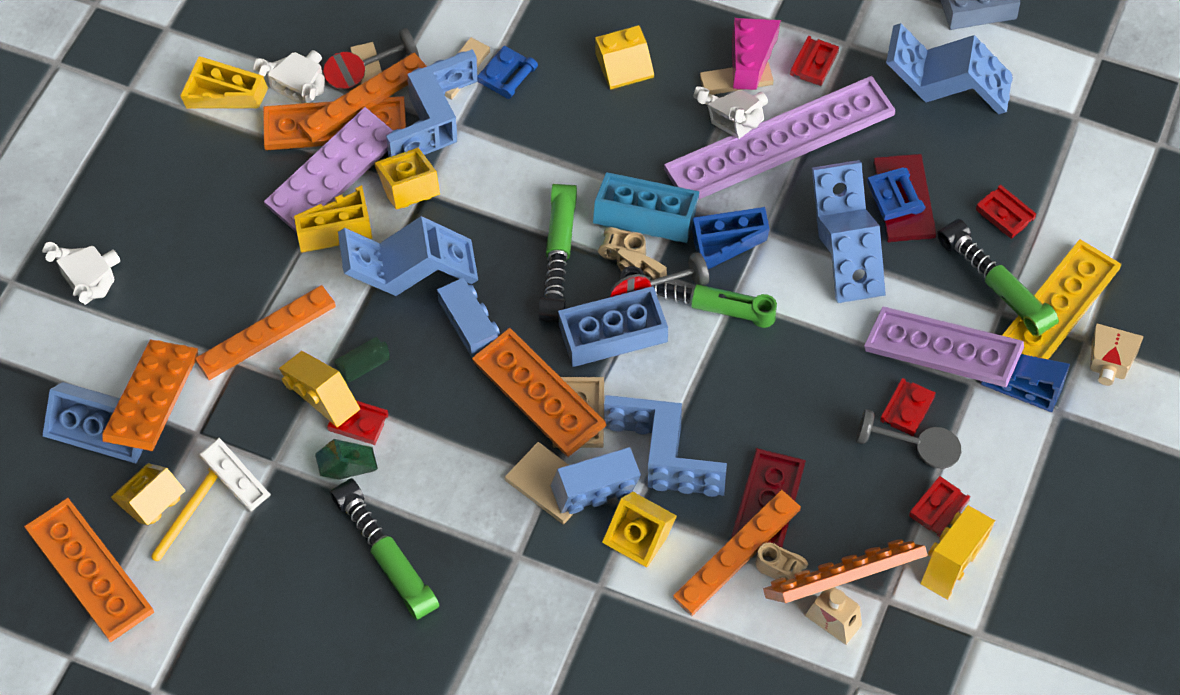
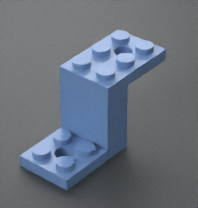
[886,23,1013,114]
[386,49,478,158]
[812,160,886,303]
[338,216,478,296]
[604,395,727,497]

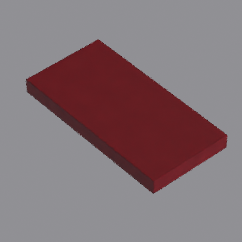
[873,154,936,242]
[731,448,806,548]

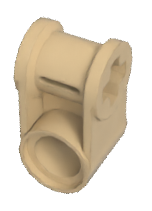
[598,227,646,260]
[756,543,808,580]

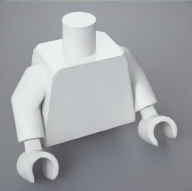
[252,50,325,104]
[693,86,768,139]
[42,242,121,305]

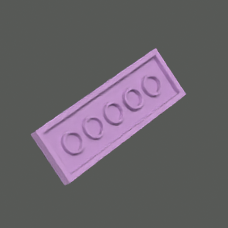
[264,107,393,233]
[864,306,1024,387]

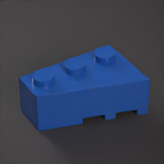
[692,207,770,269]
[981,354,1070,412]

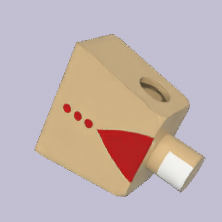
[1090,324,1143,386]
[806,587,862,645]

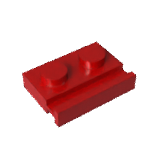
[790,36,839,86]
[976,185,1036,239]
[880,378,935,437]
[327,401,388,445]
[909,476,971,537]

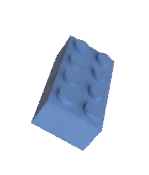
[558,286,668,367]

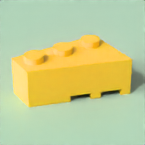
[180,56,268,109]
[294,185,373,253]
[279,351,360,427]
[921,505,995,600]

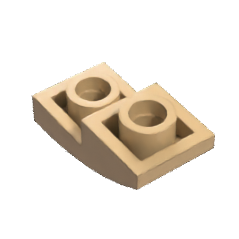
[617,249,667,280]

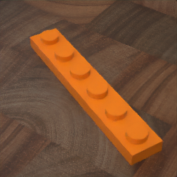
[298,52,427,143]
[195,285,336,380]
[673,490,801,616]

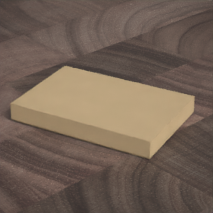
[553,377,604,448]
[505,442,573,525]

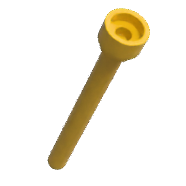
[151,467,219,561]

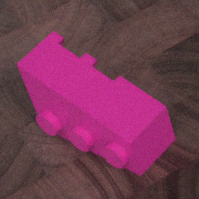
[732,18,781,90]

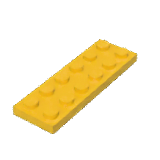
[1002,239,1121,359]

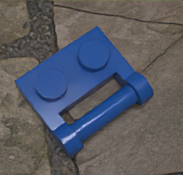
[477,46,538,99]
[867,168,925,221]

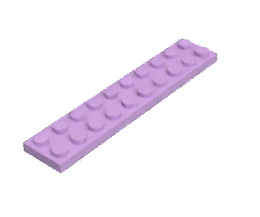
[664,76,895,200]

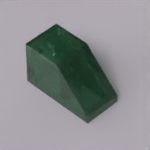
[315,439,378,480]

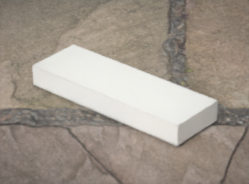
[199,438,271,513]

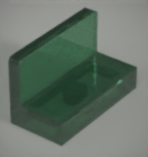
[334,337,390,383]

